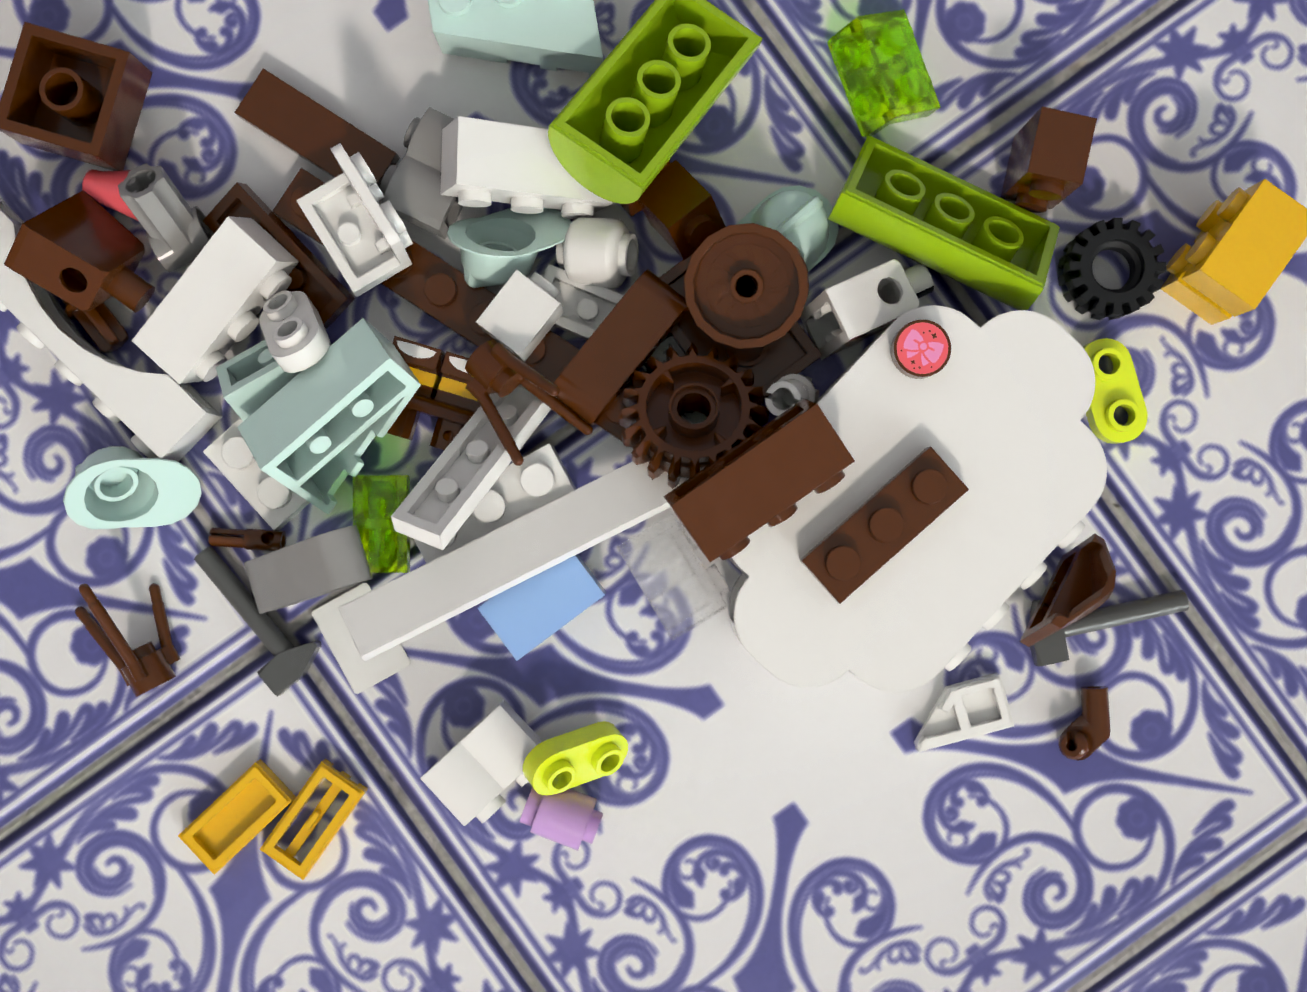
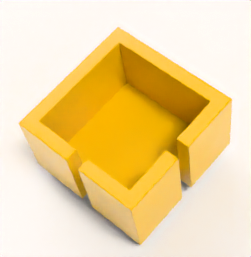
[1161,179,1307,325]

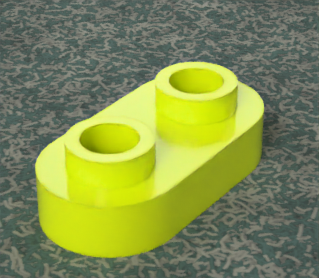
[1083,338,1148,444]
[522,721,628,795]

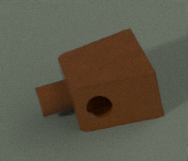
[4,190,155,313]

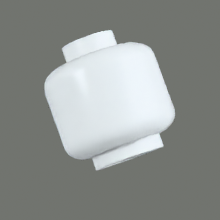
[556,217,639,288]

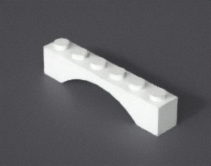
[0,198,223,462]

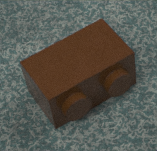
[1000,106,1097,213]

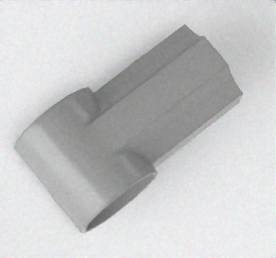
[118,163,214,272]

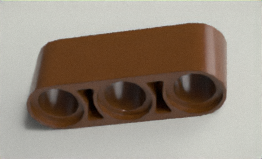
[554,269,688,426]

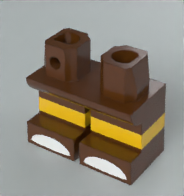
[387,336,490,450]

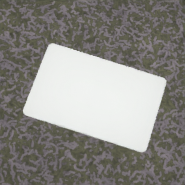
[312,583,411,694]

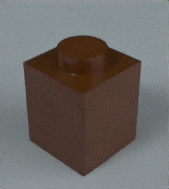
[637,160,726,260]

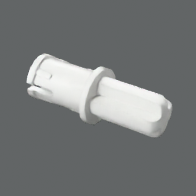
[765,374,819,416]

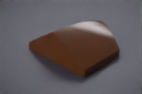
[1019,534,1116,647]

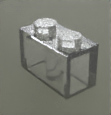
[617,513,731,641]

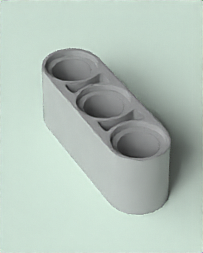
[244,525,373,614]

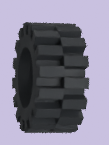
[1058,218,1166,320]

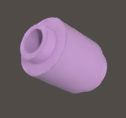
[519,787,603,851]

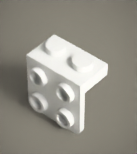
[296,143,413,297]

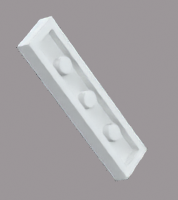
[391,384,557,550]

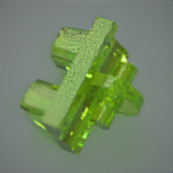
[353,475,410,573]

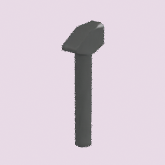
[194,546,322,697]
[1028,590,1189,666]

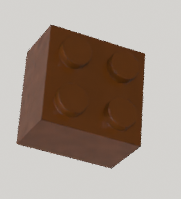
[0,22,152,171]

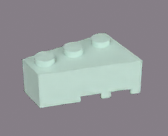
[428,0,604,76]
[238,318,421,515]

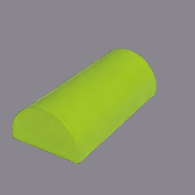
[548,0,763,204]
[828,136,1060,310]

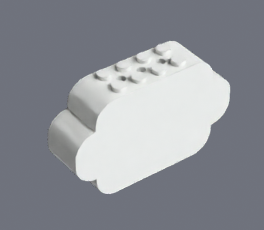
[728,305,1107,693]

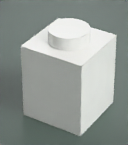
[476,269,564,362]

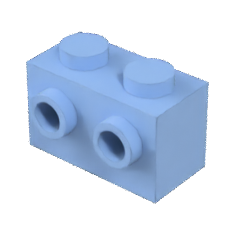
[478,554,607,661]

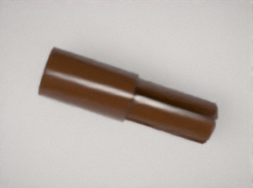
[208,528,286,551]

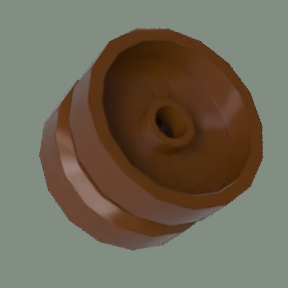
[684,223,809,349]

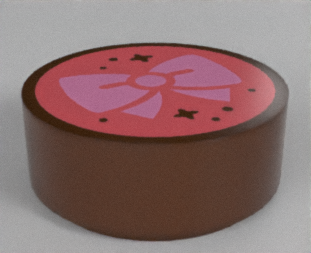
[891,320,951,379]

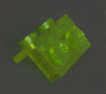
[828,9,941,137]

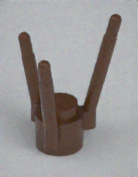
[465,339,593,466]
[75,583,180,697]

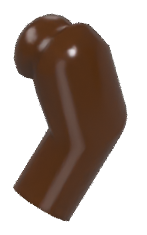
[1058,686,1111,761]

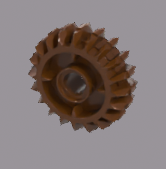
[619,342,769,489]

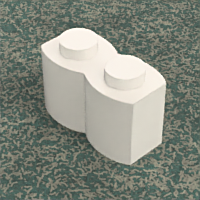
[420,700,543,826]

